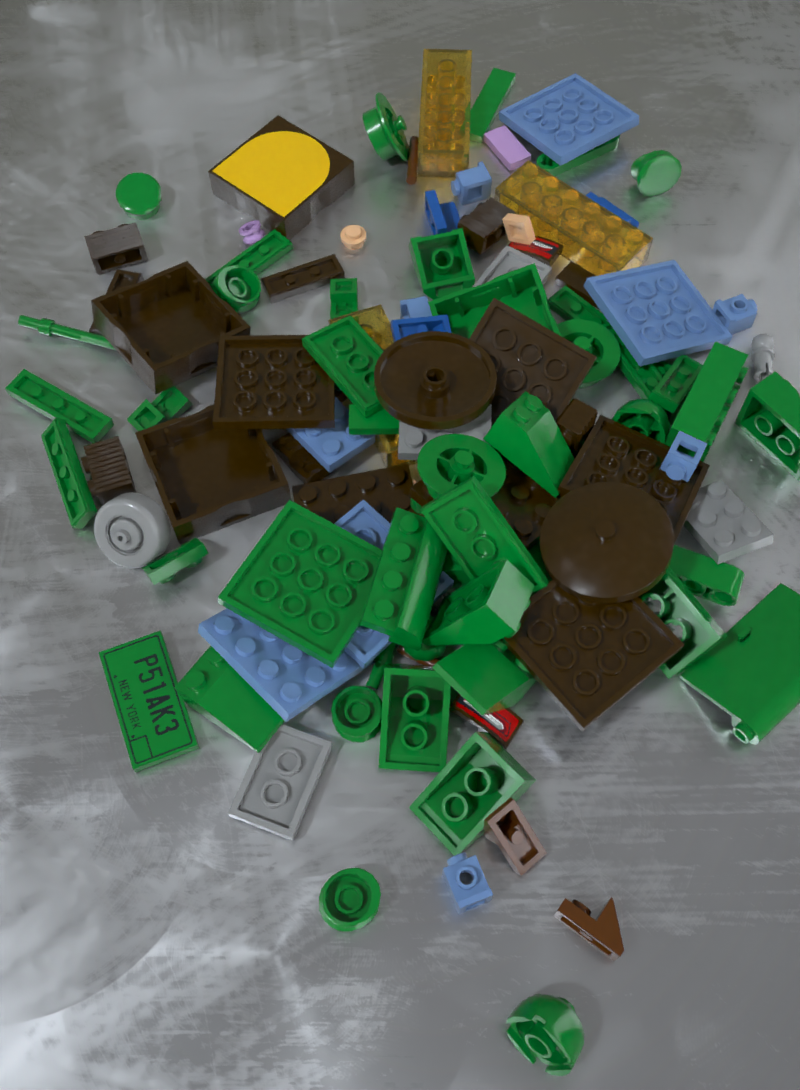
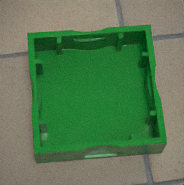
[428,263,562,339]

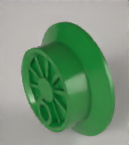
[362,92,409,162]
[557,319,621,389]
[417,434,506,499]

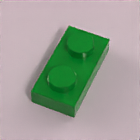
[142,537,209,585]

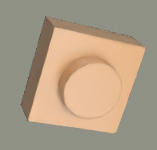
[502,213,536,245]

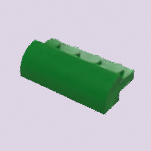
[359,507,448,651]

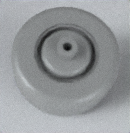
[94,492,171,568]

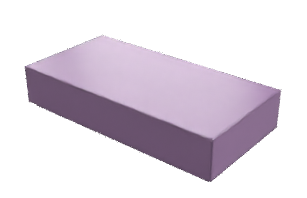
[483,125,531,171]

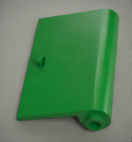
[680,583,800,745]

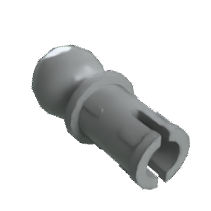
[751,334,775,382]

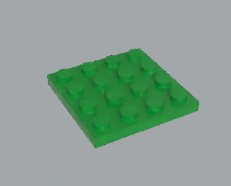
[218,500,382,668]

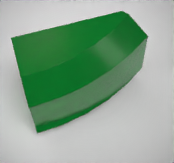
[408,228,475,300]

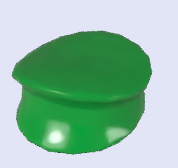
[331,685,382,743]
[319,868,381,931]

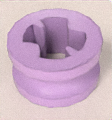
[239,220,265,244]

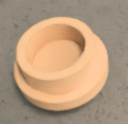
[340,225,366,250]

